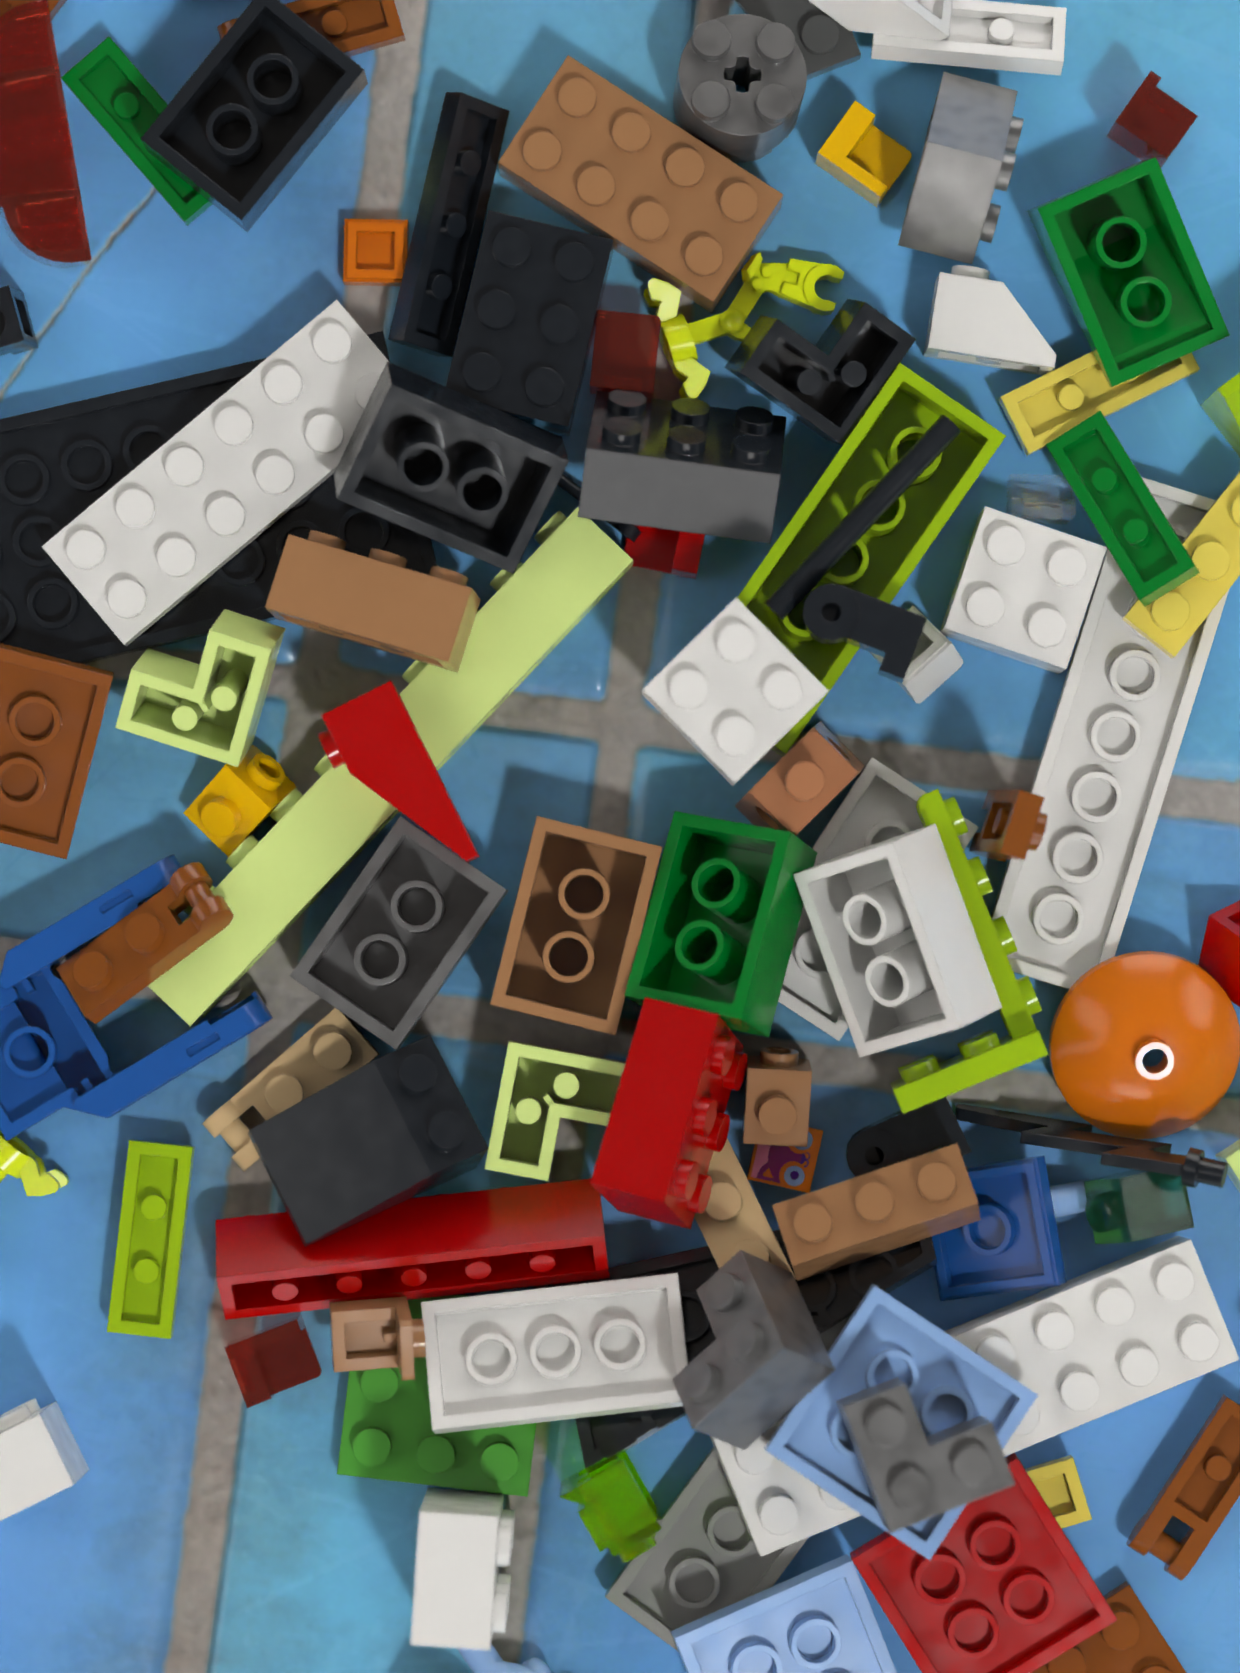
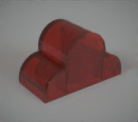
[0,0,92,268]

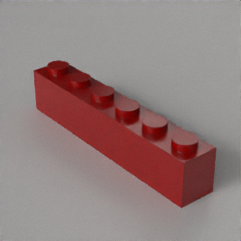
[215,1178,609,1320]

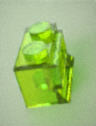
[559,1451,662,1563]

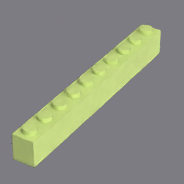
[148,507,633,1026]

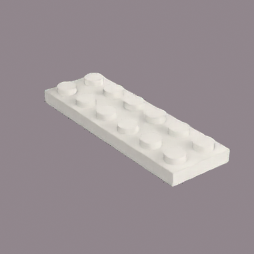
[41,300,389,646]

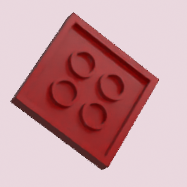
[849,1452,1117,1673]

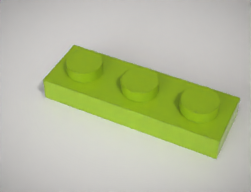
[107,1139,195,1339]

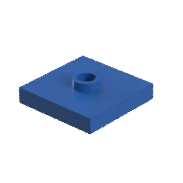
[931,1155,1067,1301]

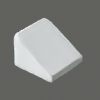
[870,605,963,704]

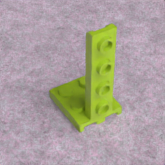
[890,789,1049,1114]

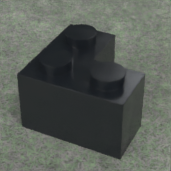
[724,299,916,446]

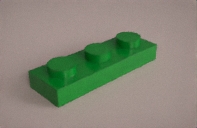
[61,37,212,226]
[1046,411,1200,607]

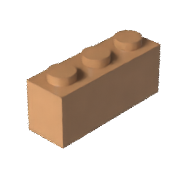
[265,531,481,673]
[772,1143,980,1281]

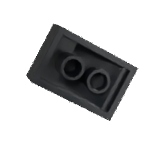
[248,1035,489,1247]

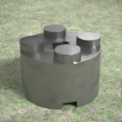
[673,14,807,163]

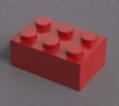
[590,997,747,1229]

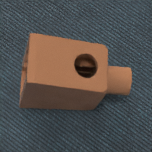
[735,721,865,835]

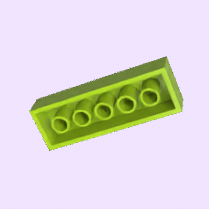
[737,363,1006,757]

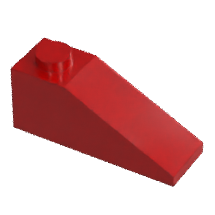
[317,680,480,863]

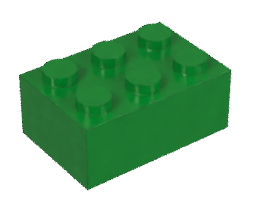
[624,811,817,1037]

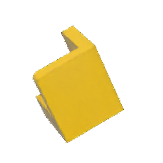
[815,101,912,207]

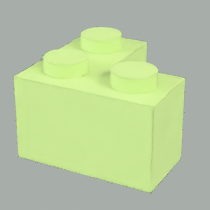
[115,609,286,767]
[484,1040,626,1181]

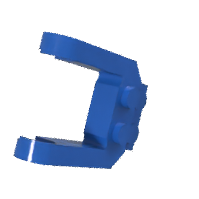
[0,854,273,1141]

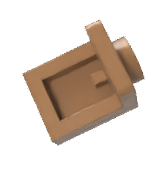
[742,1047,812,1147]
[329,1297,426,1381]

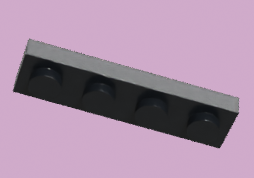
[388,92,510,357]

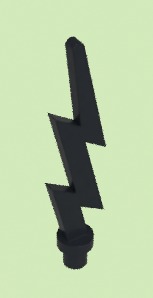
[955,1104,1228,1188]

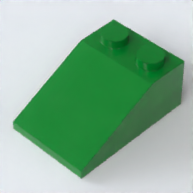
[1027,157,1230,387]

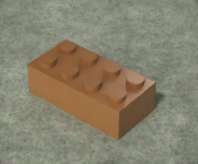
[498,55,783,313]

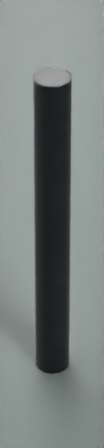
[764,415,961,620]

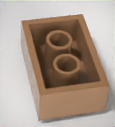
[490,816,662,1036]

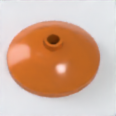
[1049,951,1240,1139]

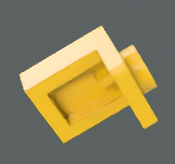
[184,745,297,857]

